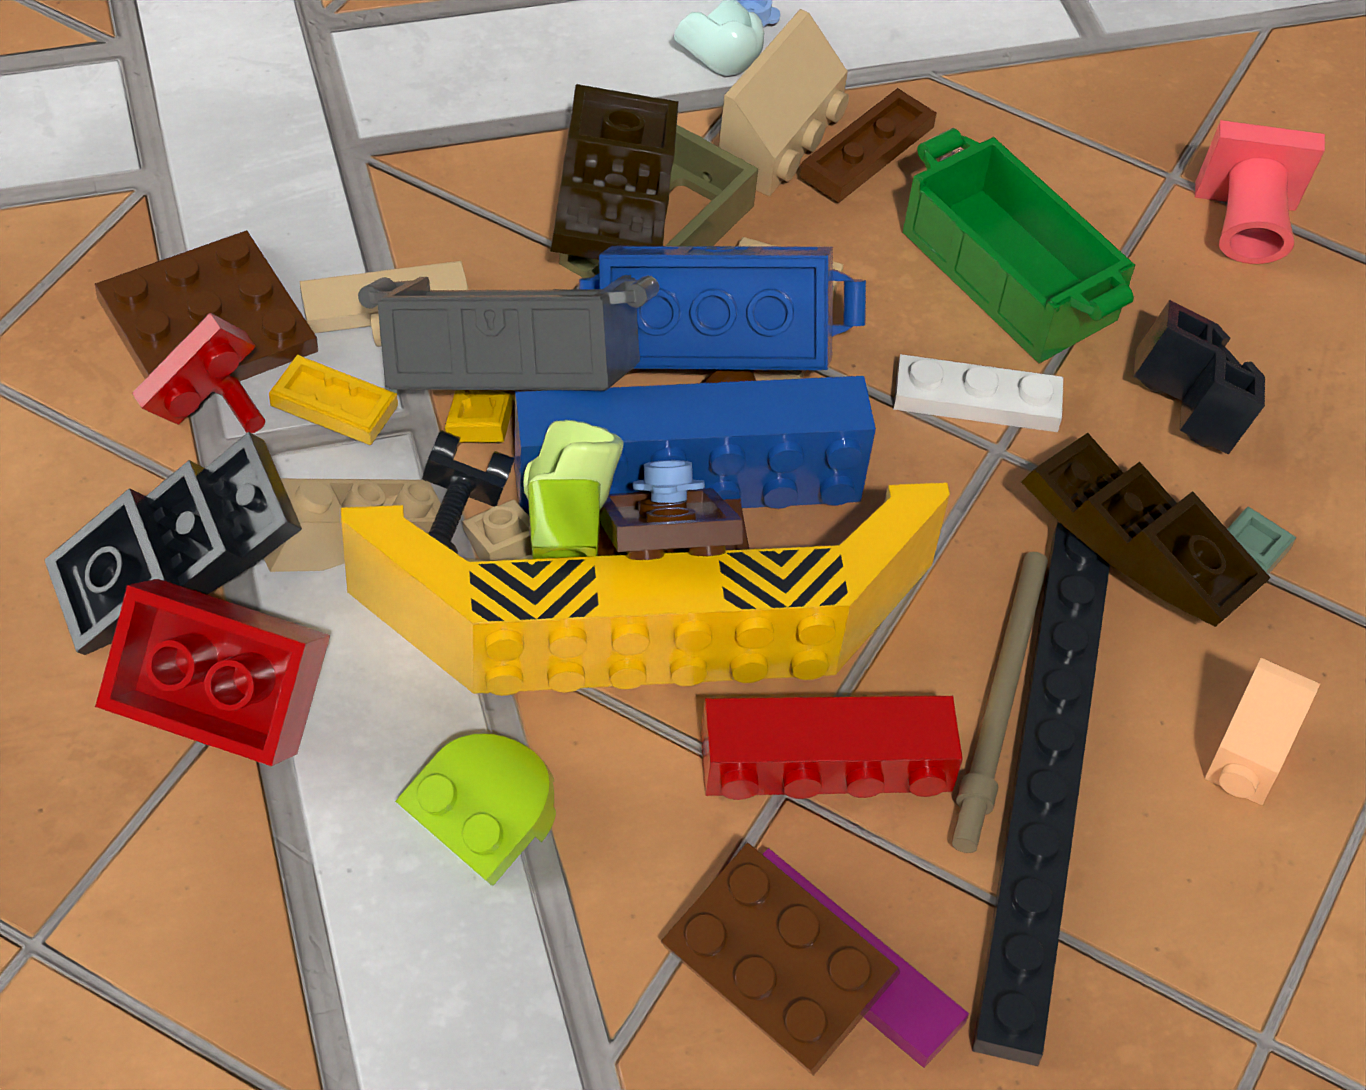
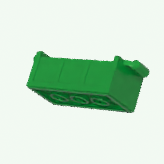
[902,128,1136,364]

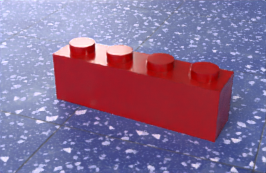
[701,695,963,800]

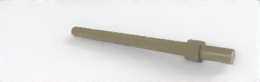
[952,552,1048,853]

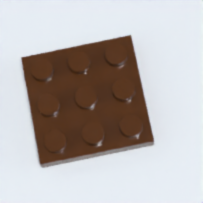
[95,230,318,392]

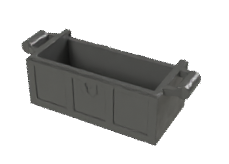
[358,275,659,390]

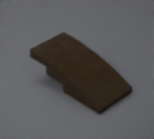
[550,84,679,260]
[1021,433,1271,627]

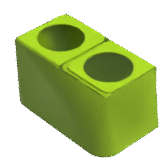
[527,479,601,559]

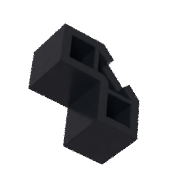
[1133,300,1265,455]

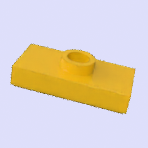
[269,355,398,445]
[445,390,518,442]

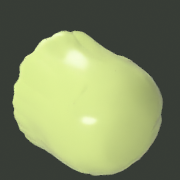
[523,420,624,509]

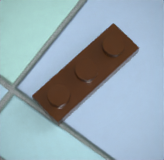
[800,88,937,203]

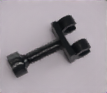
[422,430,515,554]

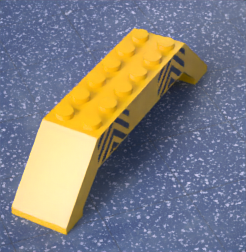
[341,483,950,696]

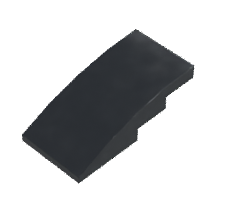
[44,432,302,655]

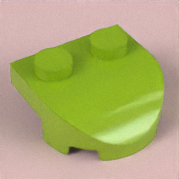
[395,734,556,886]

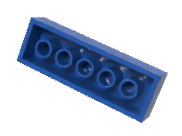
[514,376,876,517]

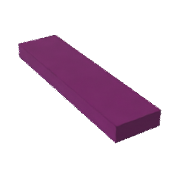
[763,848,969,1068]

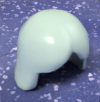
[674,0,764,76]

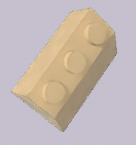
[719,9,849,197]

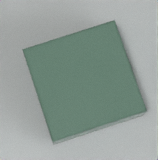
[1227,506,1296,575]

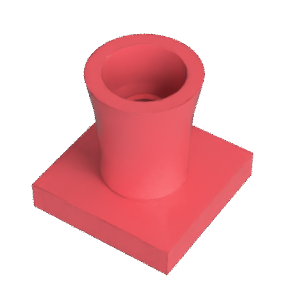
[1195,120,1325,264]

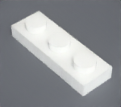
[893,354,1063,432]

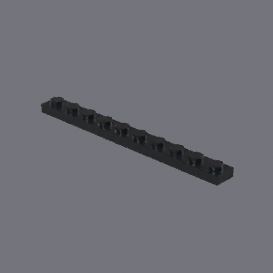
[972,522,1110,1066]

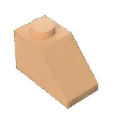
[1205,658,1320,805]

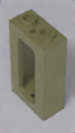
[559,125,758,278]

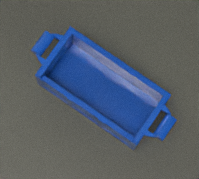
[579,246,866,370]

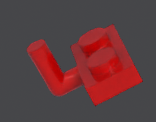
[132,313,265,433]

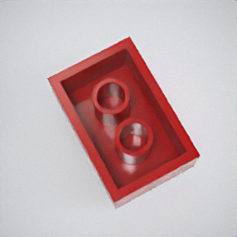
[95,579,330,767]

